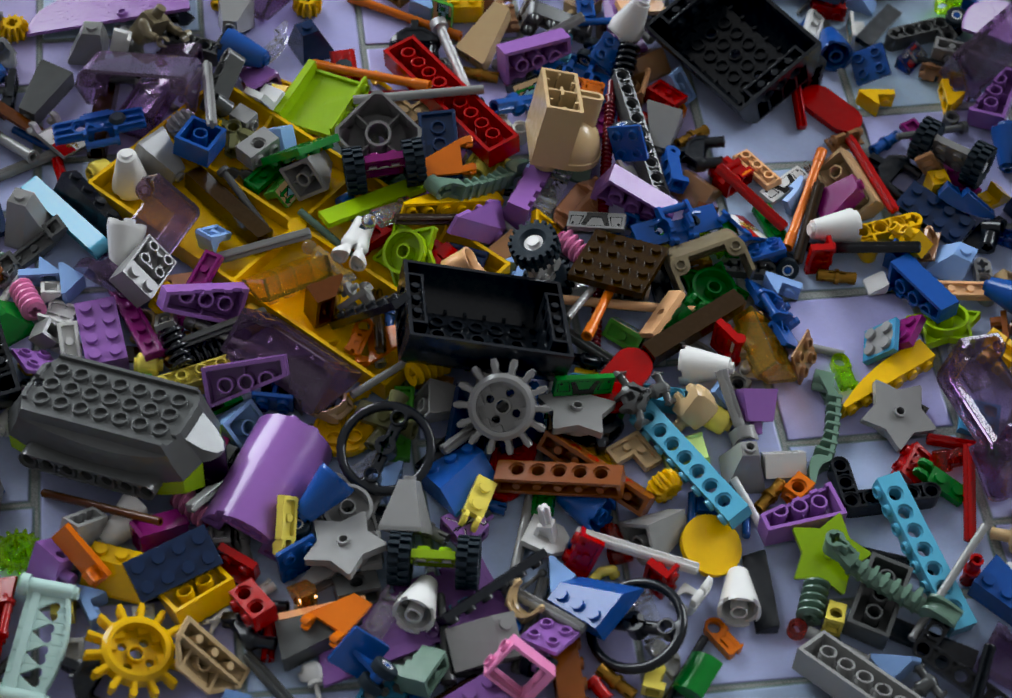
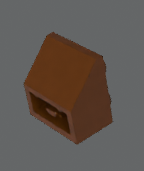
[303,273,343,329]

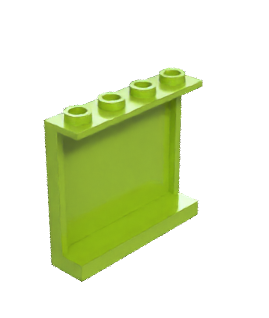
[273,59,370,137]

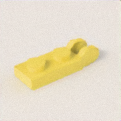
[458,474,498,533]
[272,495,299,556]

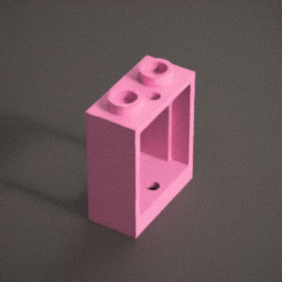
[483,634,556,698]

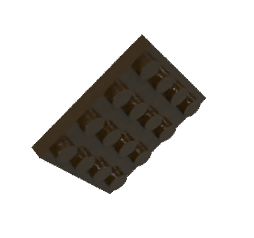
[567,229,669,300]

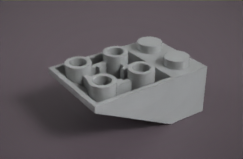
[109,234,177,308]

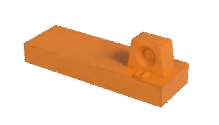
[51,523,112,588]

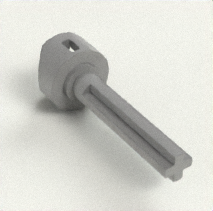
[715,369,759,447]

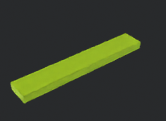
[318,179,426,229]

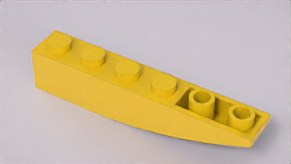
[400,191,504,214]
[840,339,936,419]

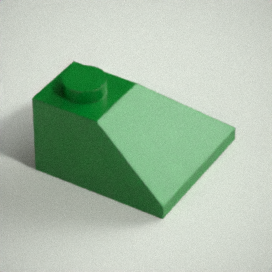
[0,300,35,347]

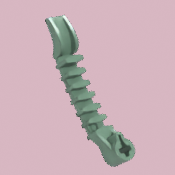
[423,159,529,201]
[807,369,843,485]
[822,529,963,629]

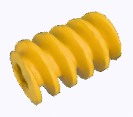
[404,362,451,387]

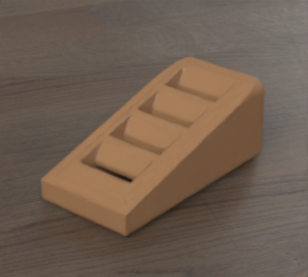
[914,151,945,177]

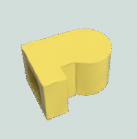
[821,599,847,637]
[640,665,666,698]

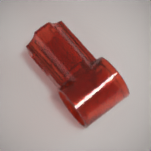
[932,447,963,472]
[600,522,634,566]

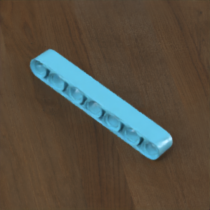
[20,175,108,260]

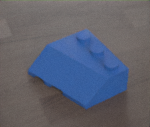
[421,443,495,518]
[547,577,644,641]

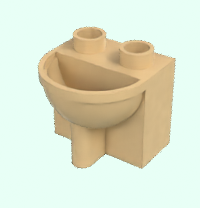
[525,67,604,172]

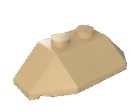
[175,616,251,695]

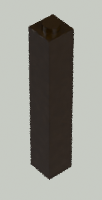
[85,64,120,159]
[185,166,273,244]
[641,289,747,367]

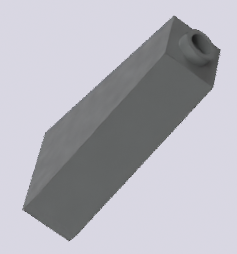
[19,59,75,125]
[275,615,363,671]

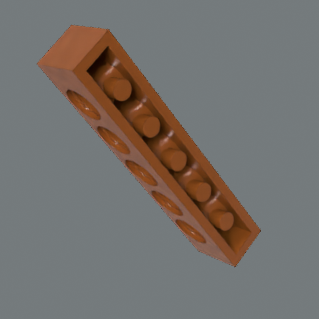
[494,459,626,499]

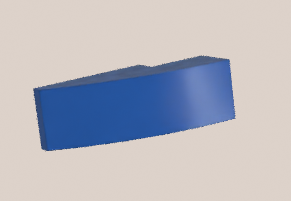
[937,180,995,219]

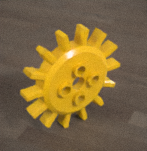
[83,602,181,698]

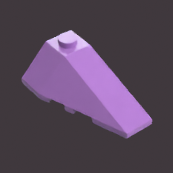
[446,199,506,244]

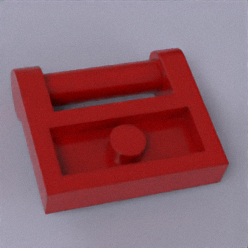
[710,318,746,367]

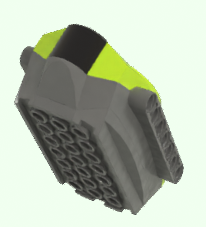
[8,353,229,500]

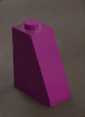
[818,173,865,217]
[129,508,190,553]

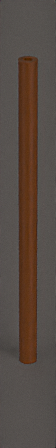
[41,489,163,526]

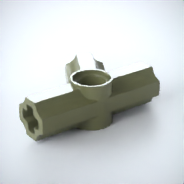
[217,116,254,158]

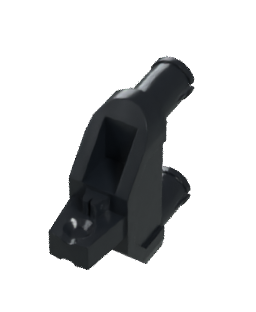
[389,20,441,58]
[678,135,725,172]
[868,153,923,201]
[568,413,624,456]
[220,598,290,651]
[61,657,130,698]

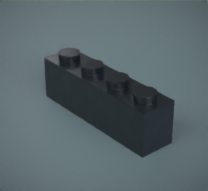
[53,170,124,238]

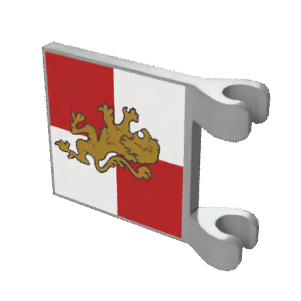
[26,111,86,160]

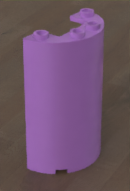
[201,414,333,562]

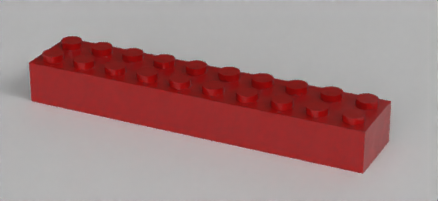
[383,35,520,168]

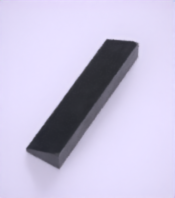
[742,550,780,634]

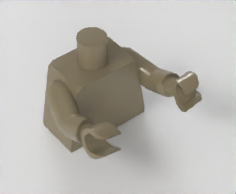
[128,4,192,47]

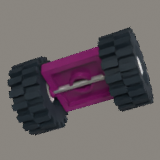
[341,137,427,196]

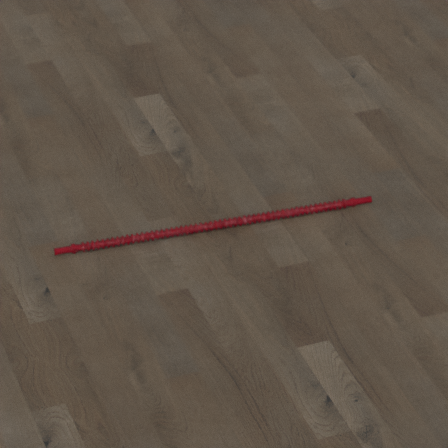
[589,80,615,372]

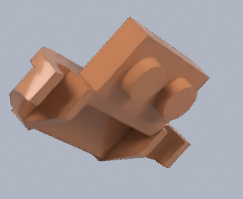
[553,175,599,232]

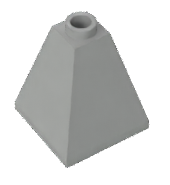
[218,0,254,34]
[134,126,185,184]
[279,150,333,202]
[719,441,765,494]
[378,475,433,535]

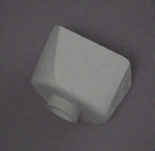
[335,90,422,160]

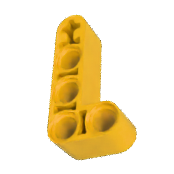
[857,212,923,263]

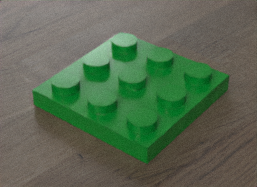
[260,133,340,167]

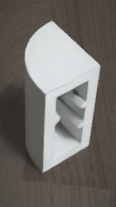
[760,450,807,479]

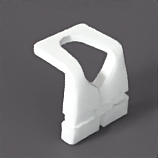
[37,299,76,323]
[670,575,713,616]

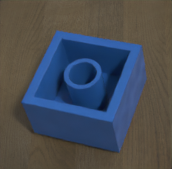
[173,115,227,168]

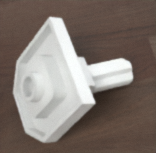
[519,503,570,558]

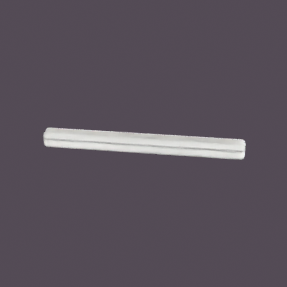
[576,527,700,575]

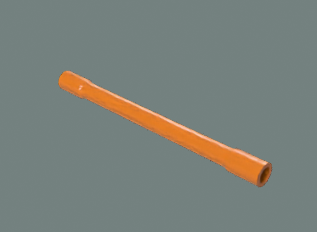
[347,0,463,42]
[313,59,432,90]
[783,147,827,252]
[581,290,615,341]

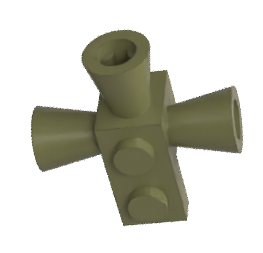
[353,389,419,453]

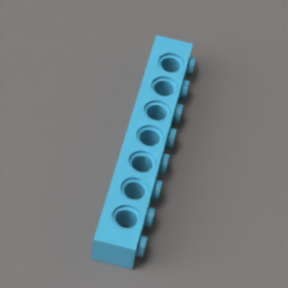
[628,399,752,530]
[872,471,977,638]

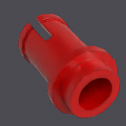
[587,675,614,698]

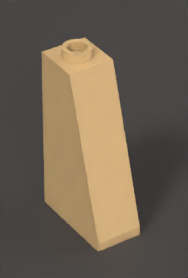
[455,1,511,70]

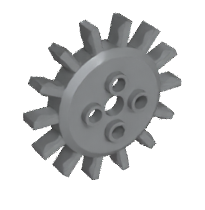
[453,358,551,455]

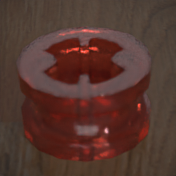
[786,618,808,641]

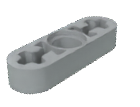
[972,257,994,307]

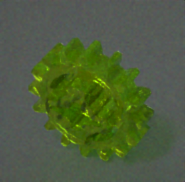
[0,528,40,575]

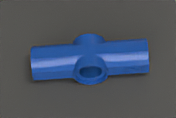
[489,92,533,117]

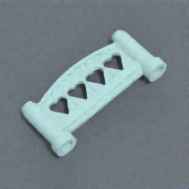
[0,572,81,698]

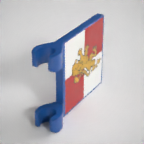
[716,209,767,242]

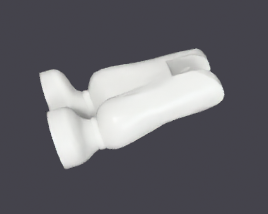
[330,216,375,272]

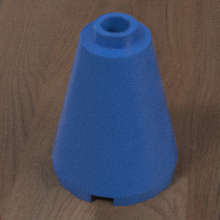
[819,27,853,72]
[217,28,271,68]
[991,120,1012,173]
[982,277,1012,314]
[298,462,354,522]
[556,496,616,533]

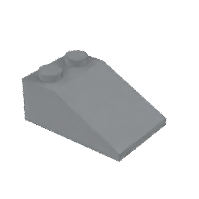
[444,611,523,674]

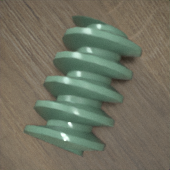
[795,577,831,626]

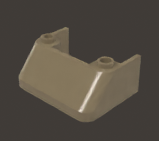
[663,228,756,303]

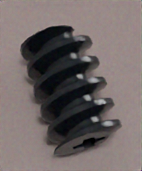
[611,41,641,78]
[157,326,194,371]
[187,340,227,365]

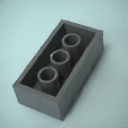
[842,552,914,650]

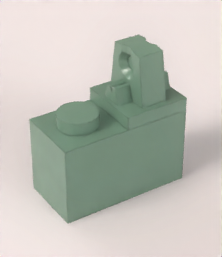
[392,645,450,698]

